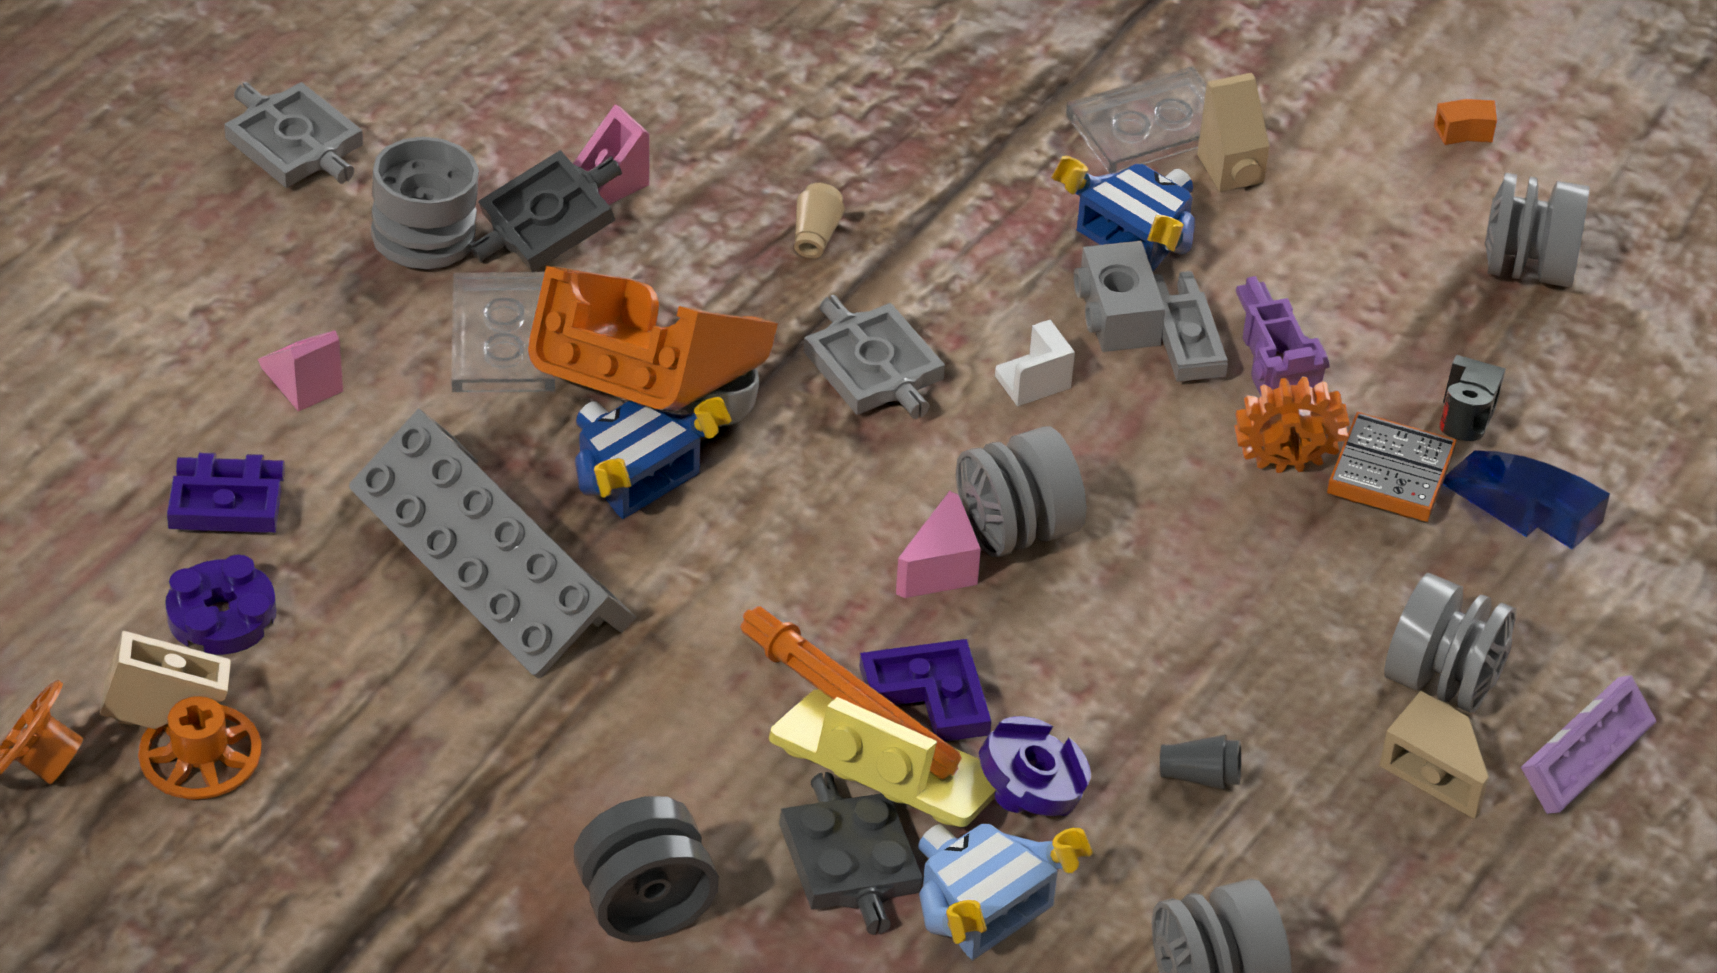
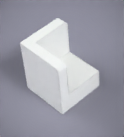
[995,320,1075,406]

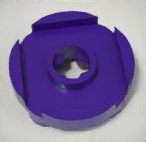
[165,554,277,655]
[978,716,1091,816]

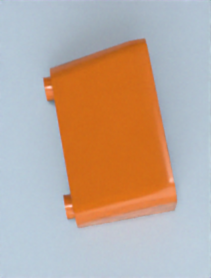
[528,266,778,411]

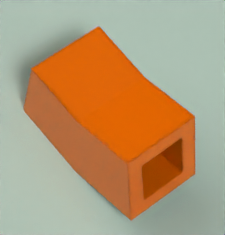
[1434,99,1497,145]

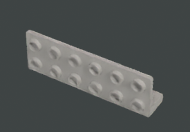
[349,408,636,678]

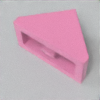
[573,105,649,205]
[258,330,343,412]
[896,491,981,598]

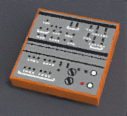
[1327,412,1457,522]

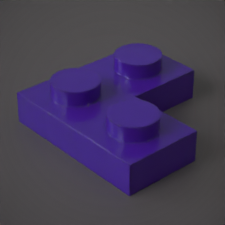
[859,639,992,741]

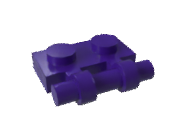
[167,452,285,533]

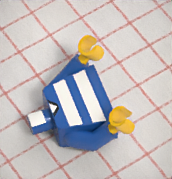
[1051,156,1195,272]
[575,397,732,519]

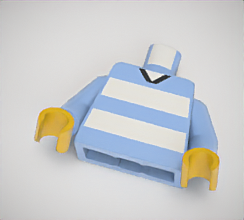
[918,824,1093,961]

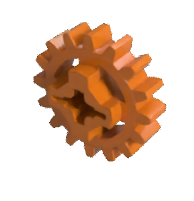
[1234,377,1350,473]

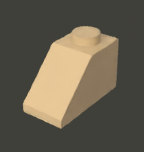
[1197,73,1269,192]
[100,631,231,729]
[1379,691,1489,819]

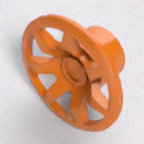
[0,680,83,784]
[138,696,262,800]

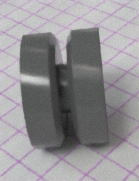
[574,796,719,941]

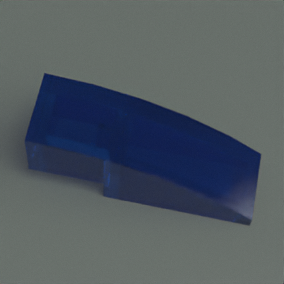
[1442,450,1610,550]

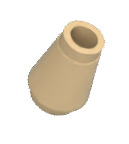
[794,183,845,258]

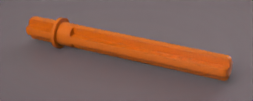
[740,606,962,779]

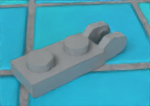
[1154,271,1228,382]

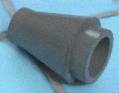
[1160,734,1242,790]

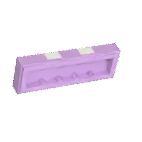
[1521,675,1657,814]

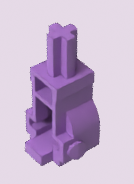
[1236,276,1330,396]

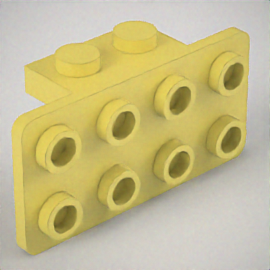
[769,689,996,827]

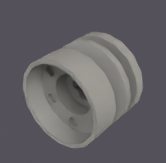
[371,137,479,269]
[1485,173,1590,287]
[956,426,1087,557]
[1384,573,1517,713]
[1151,879,1292,973]

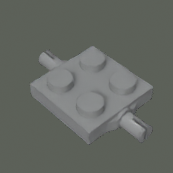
[224,82,363,188]
[804,295,945,419]

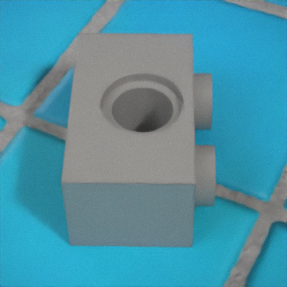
[1074,241,1166,352]

